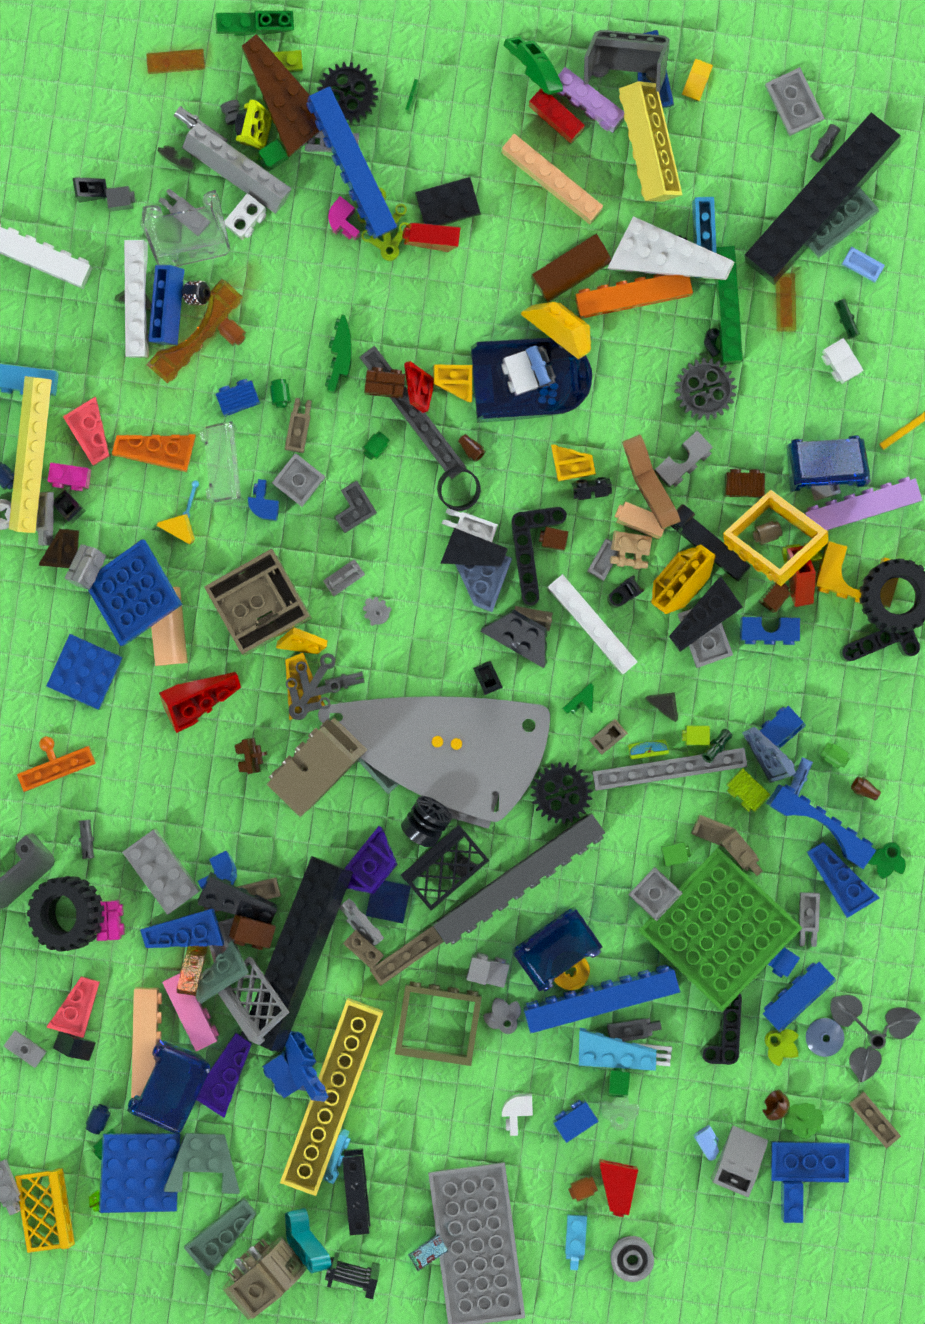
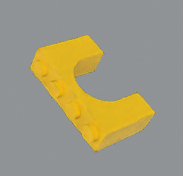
[815,541,898,608]

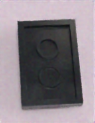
[415,177,481,226]

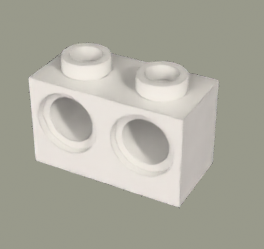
[223,193,267,240]

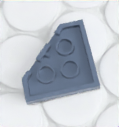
[455,556,512,612]
[742,727,796,783]

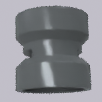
[220,100,240,125]

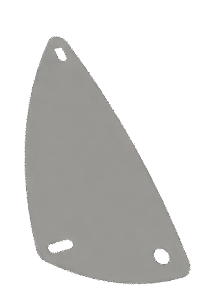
[318,696,550,822]

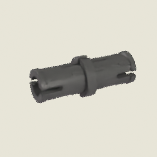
[810,124,841,163]
[325,671,365,690]
[79,819,94,859]

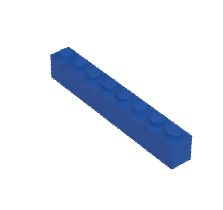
[306,87,397,239]

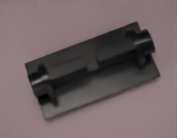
[572,477,612,500]

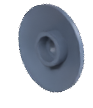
[806,1018,844,1057]

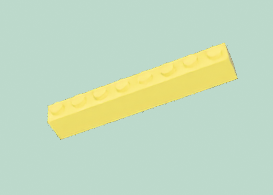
[9,376,52,533]

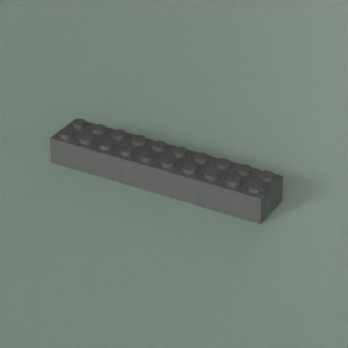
[433,813,605,945]

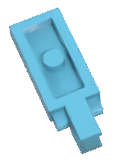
[323,1129,351,1184]
[565,1214,587,1270]

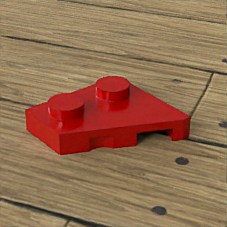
[404,361,434,413]

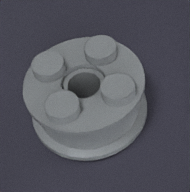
[610,1236,654,1282]

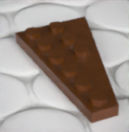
[242,34,322,158]

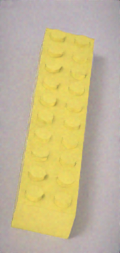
[280,998,384,1196]

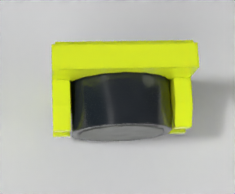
[235,100,272,150]

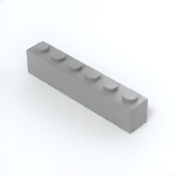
[182,123,292,214]

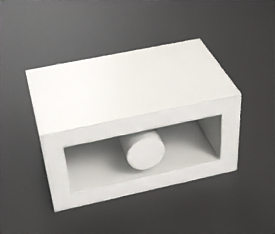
[501,351,538,396]

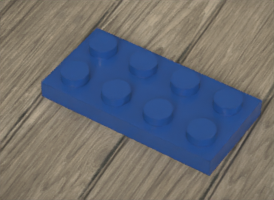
[771,1141,849,1183]

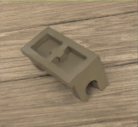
[691,814,736,847]

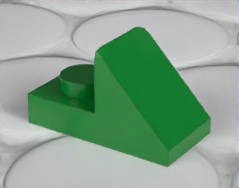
[562,683,594,714]

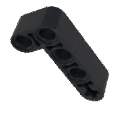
[839,629,920,662]
[701,994,742,1065]

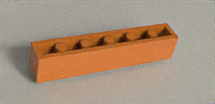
[575,274,693,319]

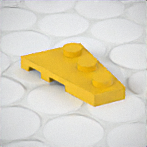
[285,653,325,720]

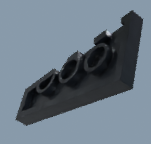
[668,576,743,652]
[198,872,277,924]

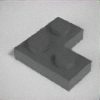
[335,481,377,533]

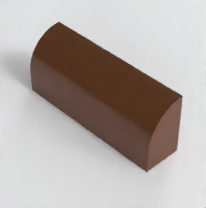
[531,233,611,303]

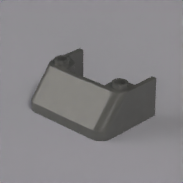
[584,30,670,92]

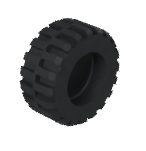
[859,558,925,633]
[27,876,105,952]

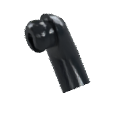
[704,328,720,358]

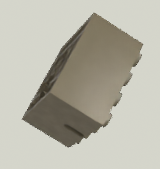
[204,549,312,656]
[267,718,367,817]

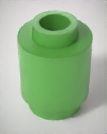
[820,742,850,769]

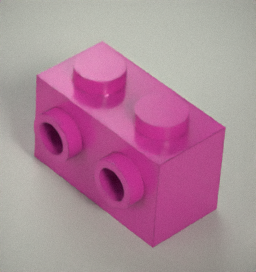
[47,462,92,491]

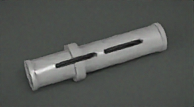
[174,106,228,143]

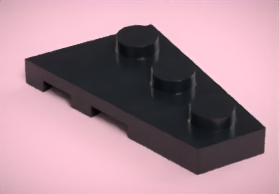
[440,528,508,567]

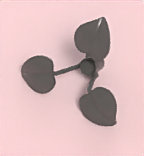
[830,995,921,1082]

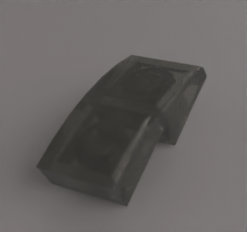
[157,146,196,174]

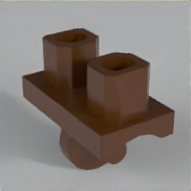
[235,738,268,774]

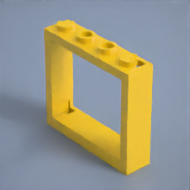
[723,490,828,586]

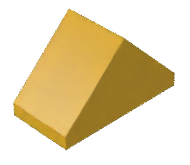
[682,59,713,101]
[156,514,195,544]

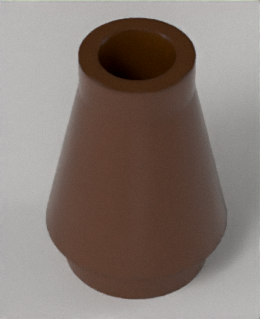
[458,434,486,462]
[851,776,881,801]

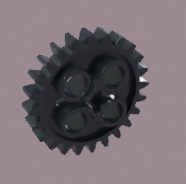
[317,62,378,125]
[531,762,593,824]

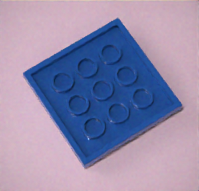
[88,539,183,646]
[99,1133,180,1213]

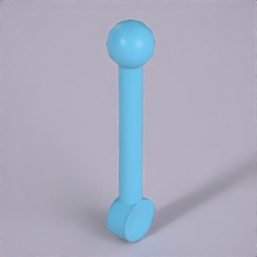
[182,480,199,518]

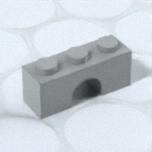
[654,431,713,487]

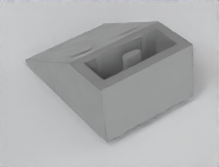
[711,1125,768,1198]

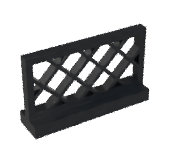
[401,825,490,911]

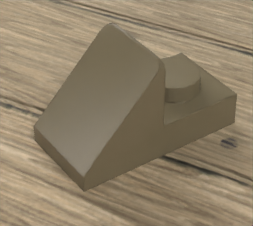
[589,719,628,755]

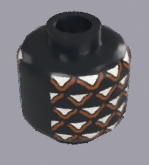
[182,280,211,306]

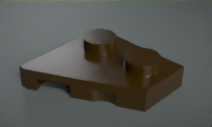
[39,529,79,568]

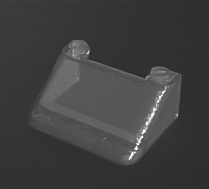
[141,190,230,267]

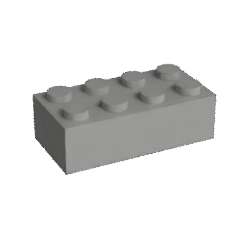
[122,829,201,915]

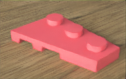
[63,397,110,466]
[47,976,100,1038]

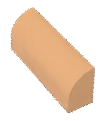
[151,587,188,666]

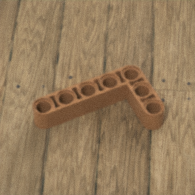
[622,434,680,529]

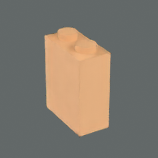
[614,502,665,540]

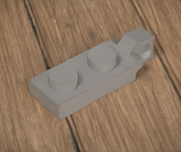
[36,492,54,546]
[339,899,384,946]
[0,1159,21,1215]

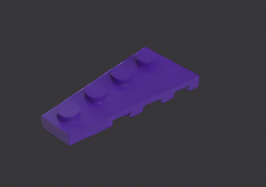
[192,1032,252,1118]

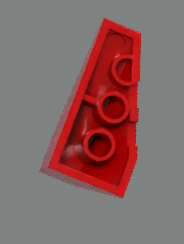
[159,672,241,733]

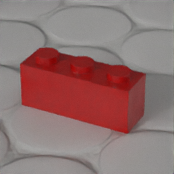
[529,89,585,144]

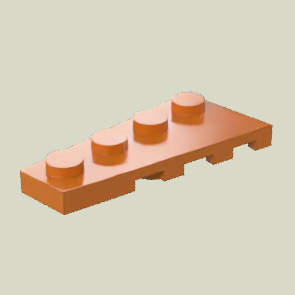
[112,434,196,472]

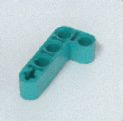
[285,1208,331,1274]

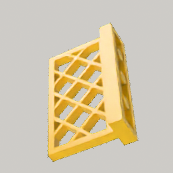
[15,1168,75,1253]

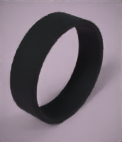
[437,467,481,511]

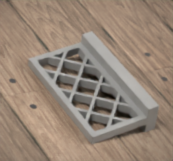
[218,956,289,1045]

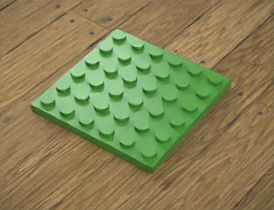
[638,848,802,1012]

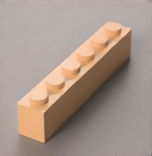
[502,134,603,224]
[131,987,162,1106]

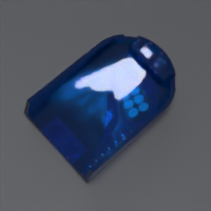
[471,338,592,423]

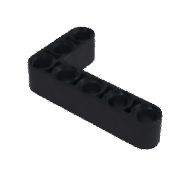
[671,504,751,582]
[511,507,567,606]

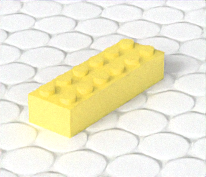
[619,81,683,202]

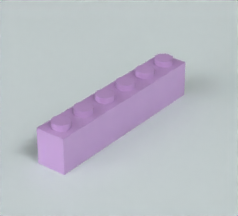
[804,477,922,530]

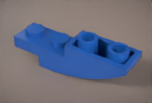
[285,1031,329,1102]

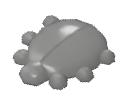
[363,597,391,626]

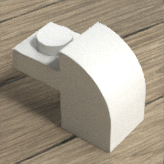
[502,1093,533,1136]

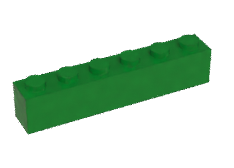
[716,246,743,365]

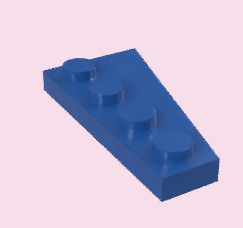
[807,842,880,918]

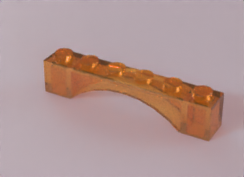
[146,279,243,384]

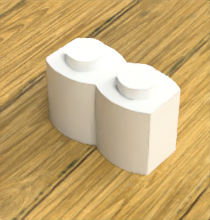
[821,338,863,384]

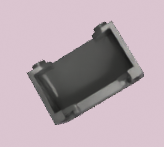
[0,833,55,909]

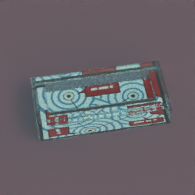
[408,1234,448,1271]

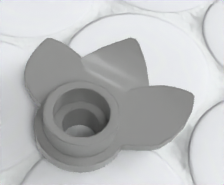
[483,998,521,1034]

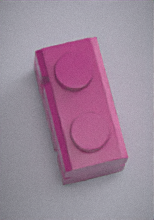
[96,900,125,941]

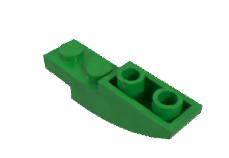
[215,11,294,36]
[503,36,563,94]
[325,314,352,394]

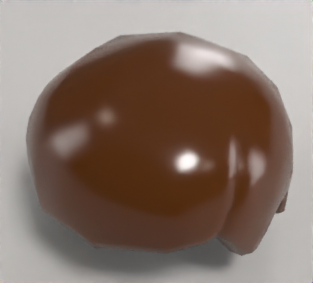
[762,1090,790,1121]

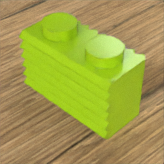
[726,768,771,812]

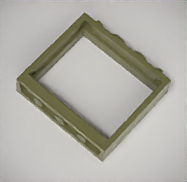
[395,981,482,1066]

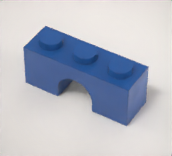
[740,617,800,645]

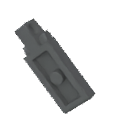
[607,1018,662,1042]

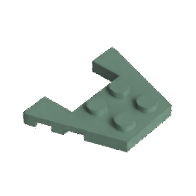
[164,1133,240,1194]

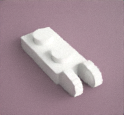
[442,508,498,542]

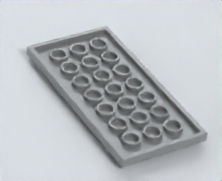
[428,1162,525,1324]

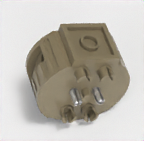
[222,1237,307,1320]

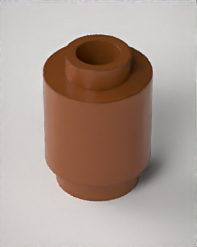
[217,318,246,346]
[568,1177,598,1202]

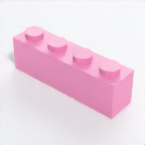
[162,970,220,1052]

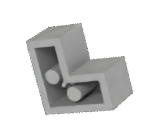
[466,952,510,988]

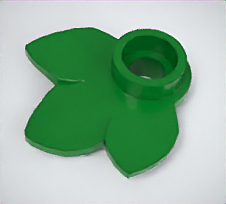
[868,842,906,879]

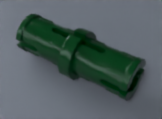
[834,299,860,339]
[702,729,732,763]

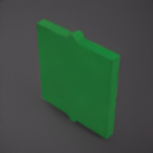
[405,79,420,115]

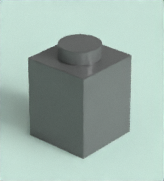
[106,186,136,212]

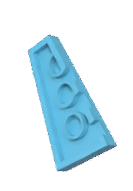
[579,1027,657,1071]

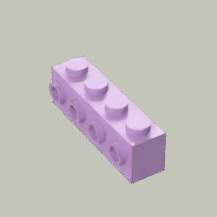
[557,67,624,133]

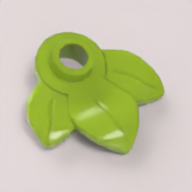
[764,1029,799,1066]

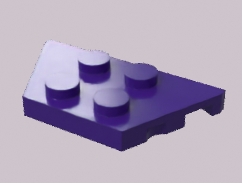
[345,826,397,894]

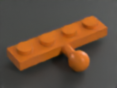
[17,736,96,792]

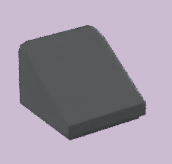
[448,853,477,878]

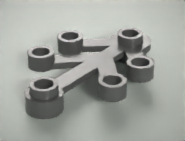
[286,653,340,720]

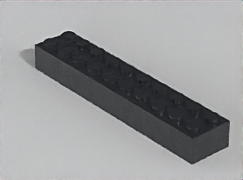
[744,112,901,285]
[241,856,353,1052]

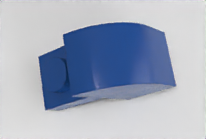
[248,479,280,521]
[198,851,237,889]

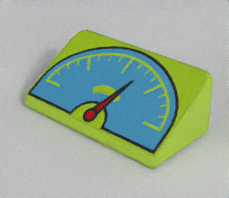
[628,739,669,759]

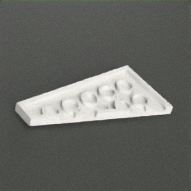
[608,216,735,280]

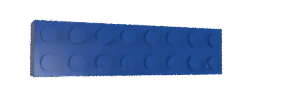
[523,964,680,1034]

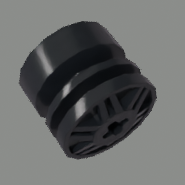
[401,796,452,847]

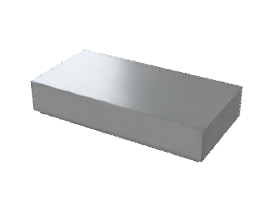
[587,538,618,581]

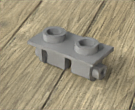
[323,559,365,596]

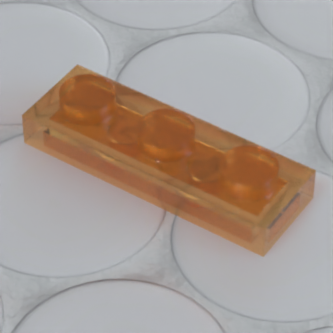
[146,49,205,74]
[775,273,796,332]
[177,946,208,996]

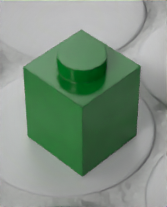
[258,139,289,171]
[607,1068,630,1098]

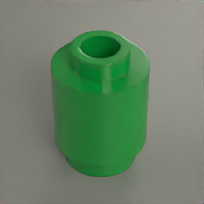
[270,379,291,408]
[362,431,390,460]

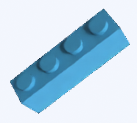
[692,197,717,278]
[0,364,59,397]

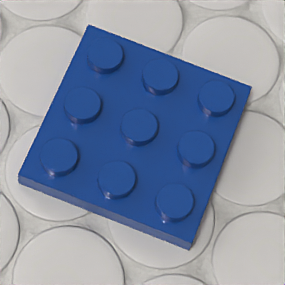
[46,634,123,710]

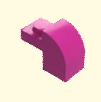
[328,196,361,241]

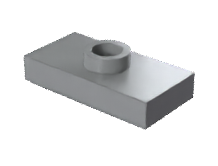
[4,1030,47,1068]

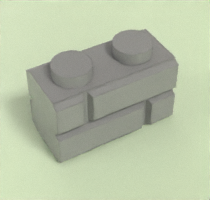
[65,544,106,590]

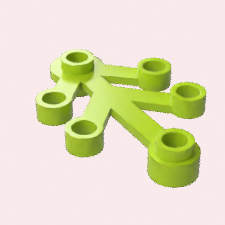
[358,188,408,261]

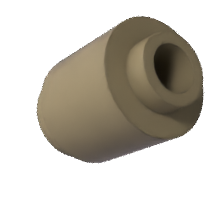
[752,521,783,545]

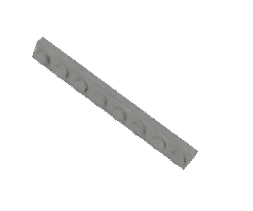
[592,748,747,791]

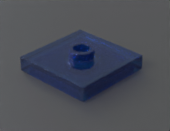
[366,880,411,924]

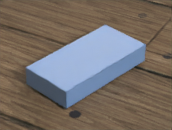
[842,247,885,283]

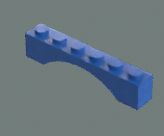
[766,784,876,869]

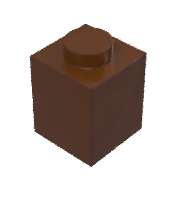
[539,527,569,552]

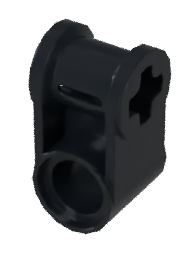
[607,575,645,608]

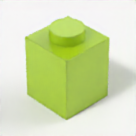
[682,726,710,745]

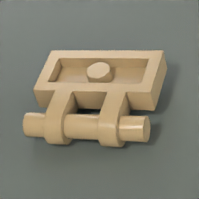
[610,531,652,570]

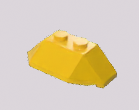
[521,302,591,359]
[651,545,715,614]

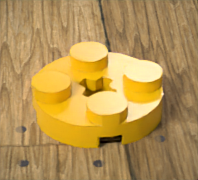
[551,951,590,990]

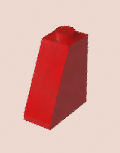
[402,223,461,252]
[787,545,816,607]
[599,1159,638,1217]

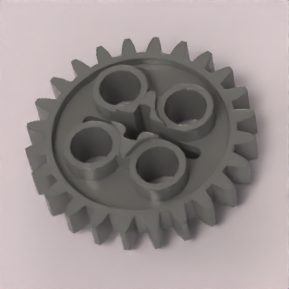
[674,358,737,421]

